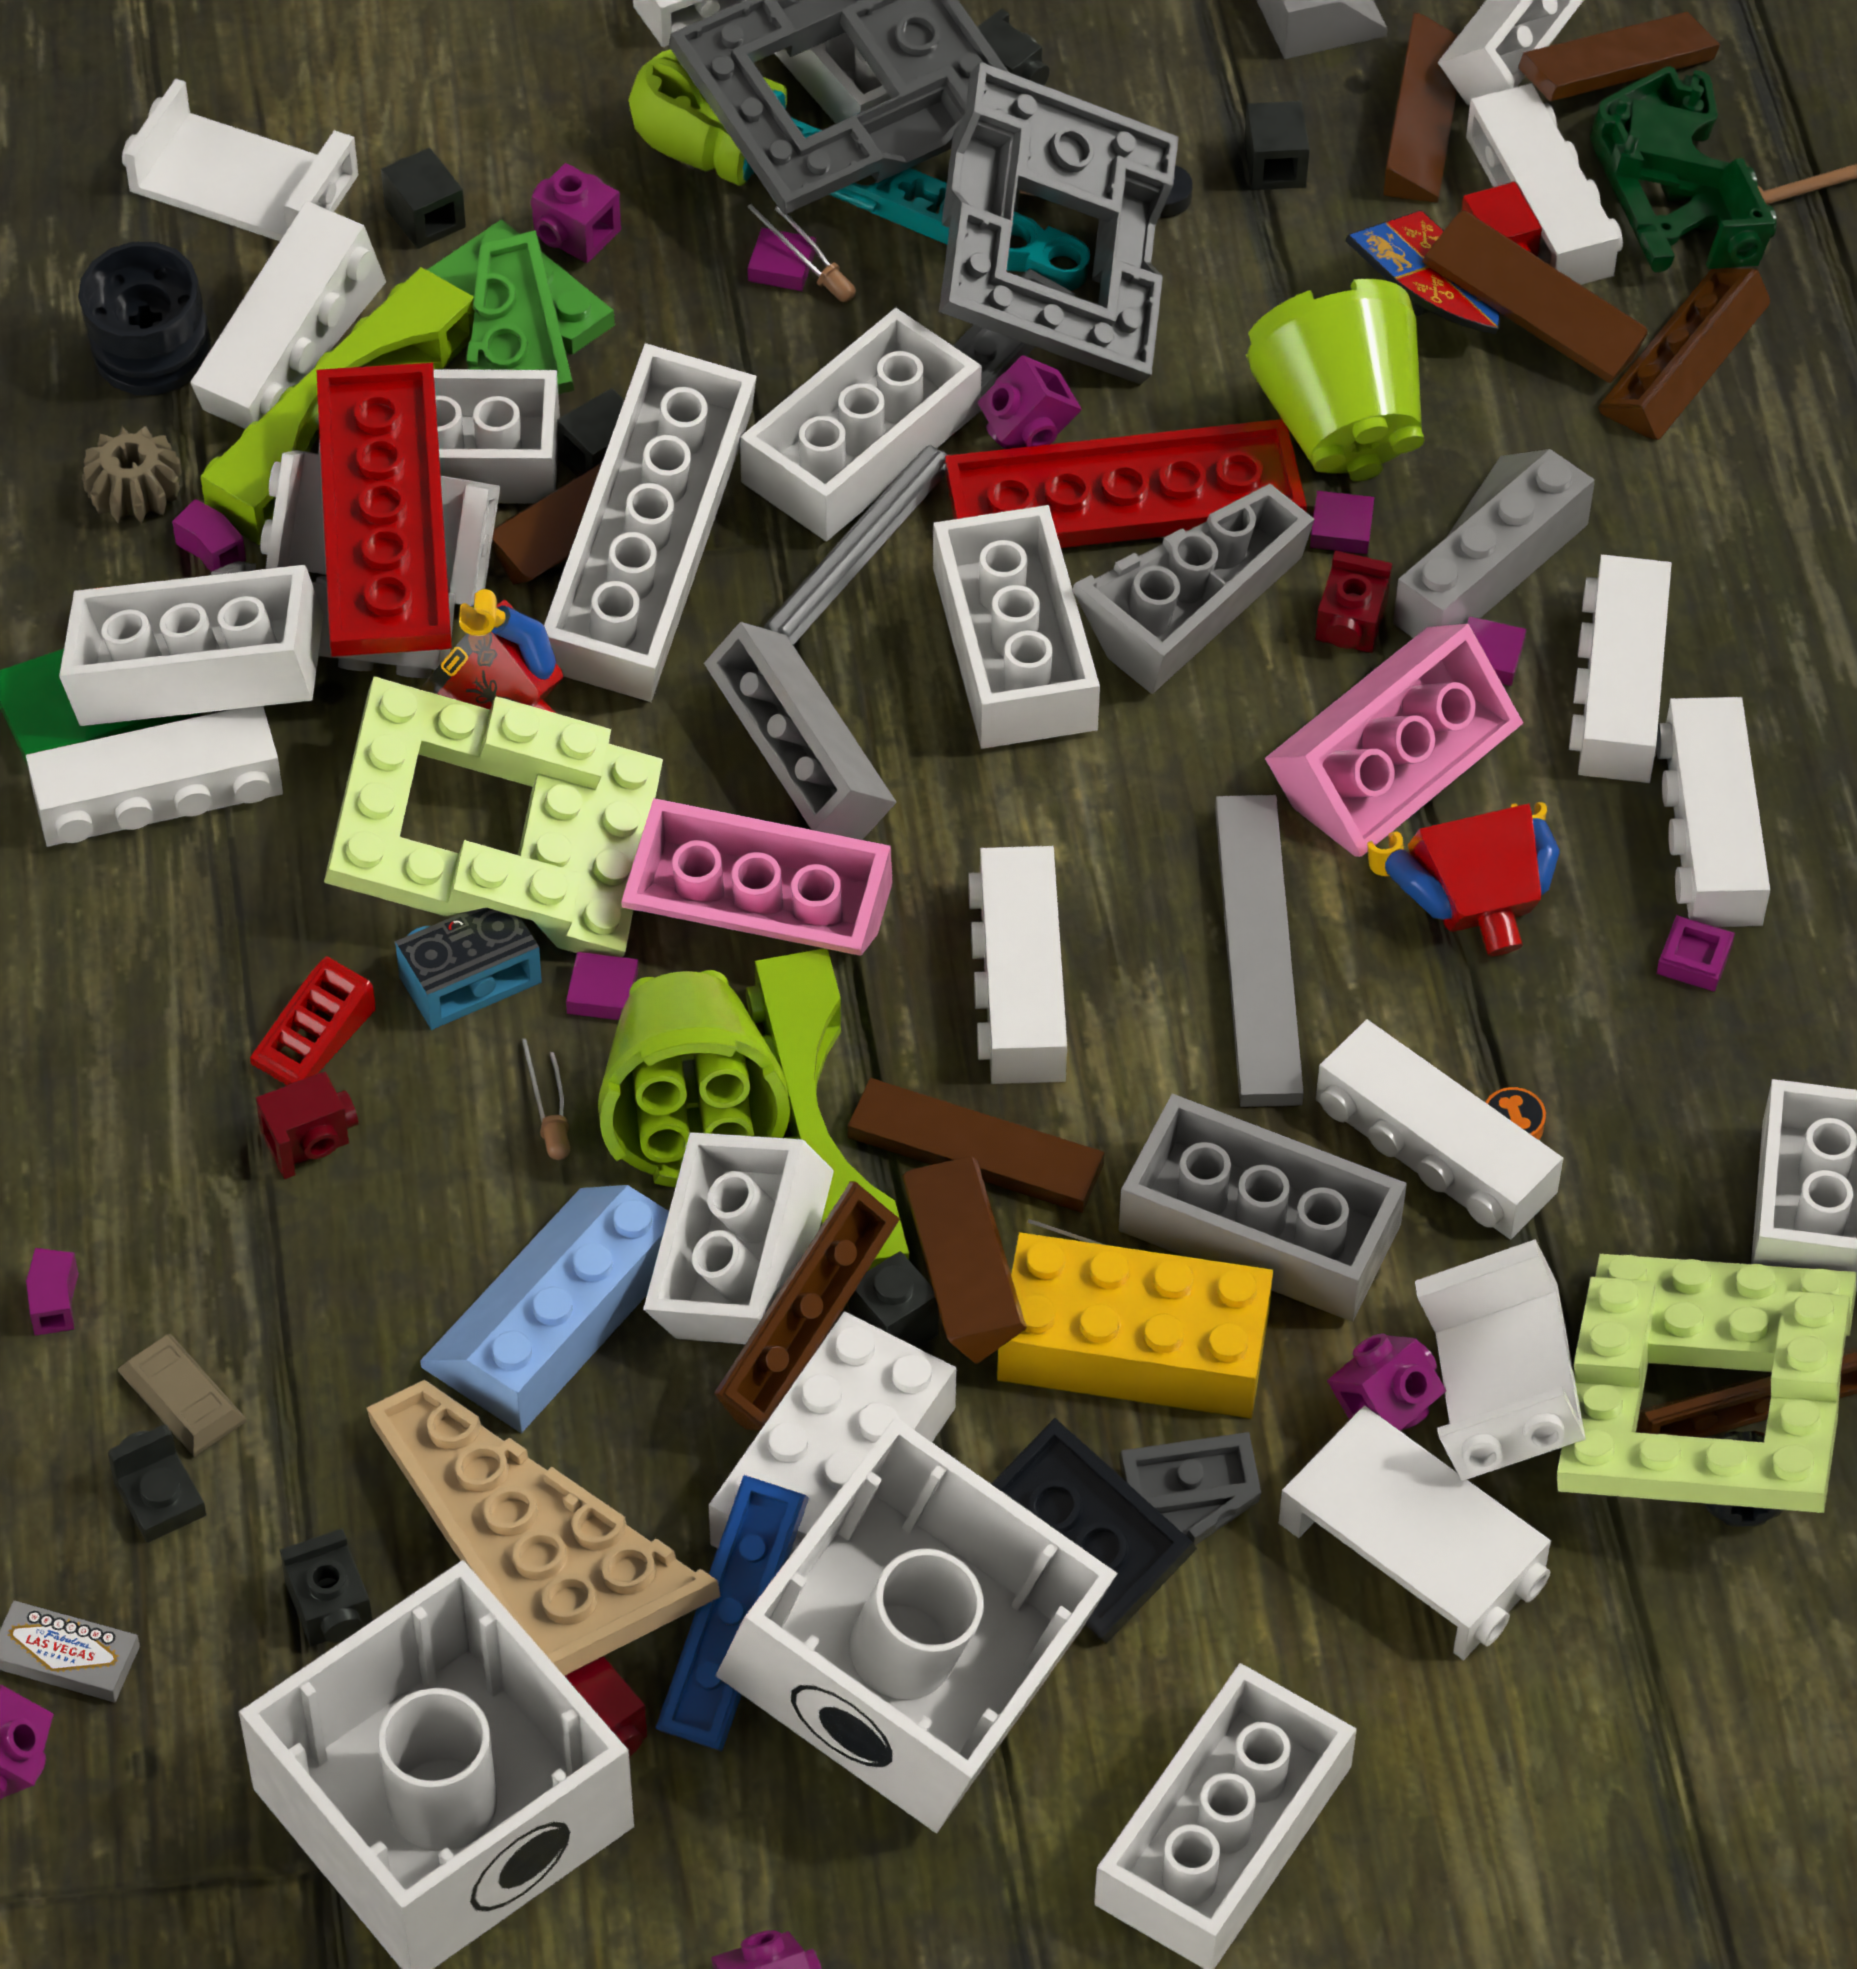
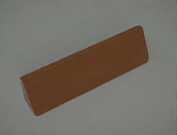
[1383,12,1459,203]
[1422,210,1648,384]
[1598,268,1770,440]
[491,461,603,585]
[902,1156,1027,1364]
[714,1181,900,1431]
[1636,1348,1857,1438]

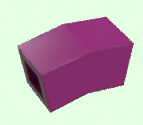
[172,498,246,572]
[26,1248,79,1336]

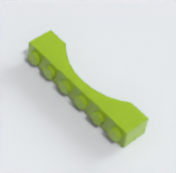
[200,267,474,545]
[746,948,909,1271]

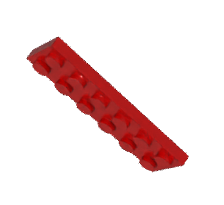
[316,363,452,657]
[945,419,1307,548]

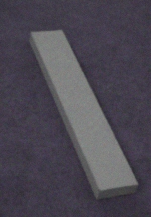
[1215,795,1304,1107]

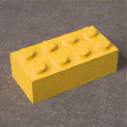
[997,1232,1273,1419]

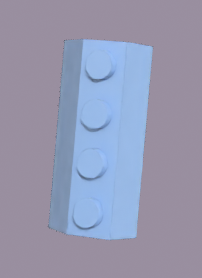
[420,1185,669,1433]

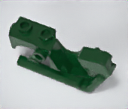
[1590,66,1777,273]

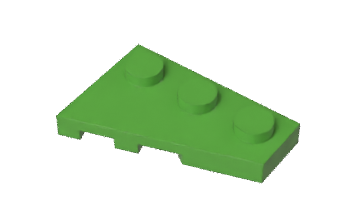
[427,219,615,355]
[467,230,575,394]

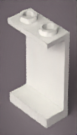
[122,79,358,241]
[260,450,500,606]
[1415,1239,1586,1481]
[1278,1405,1551,1660]

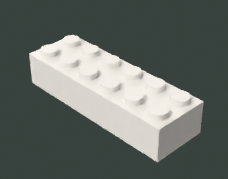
[544,343,757,702]

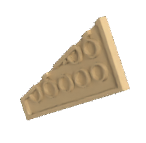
[367,1380,721,1676]

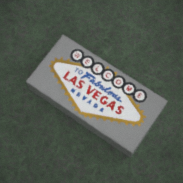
[0,1601,140,1702]

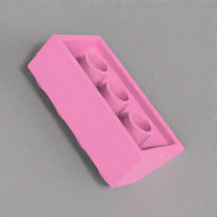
[1265,624,1523,857]
[621,798,892,956]

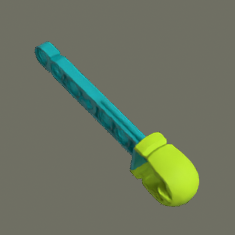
[628,49,1090,291]

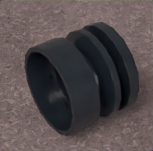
[78,242,211,395]

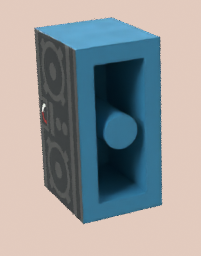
[395,908,542,1030]

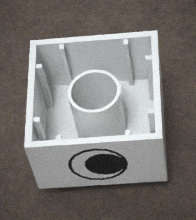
[716,1417,1117,1834]
[239,1560,634,1969]

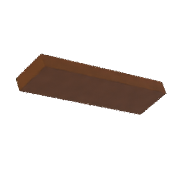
[1518,11,1720,101]
[848,1078,1105,1213]

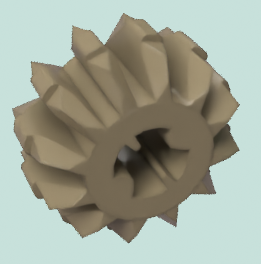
[82,426,182,524]

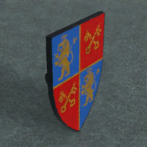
[1345,210,1500,335]

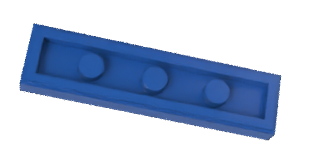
[656,1475,809,1752]

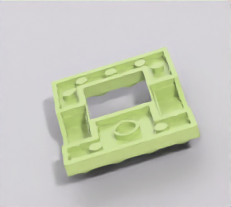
[324,677,663,957]
[1557,1254,1856,1513]

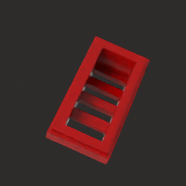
[250,956,376,1085]

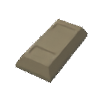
[118,1334,247,1457]

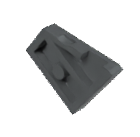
[1119,1432,1261,1545]

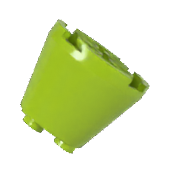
[1246,279,1425,481]
[598,970,790,1187]

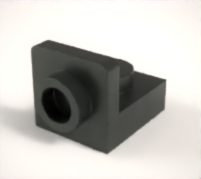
[108,1425,207,1543]

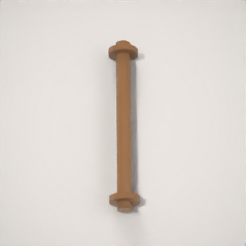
[1757,164,1857,205]

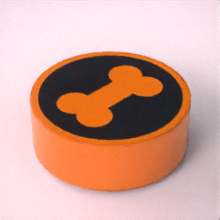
[1485,1087,1546,1140]

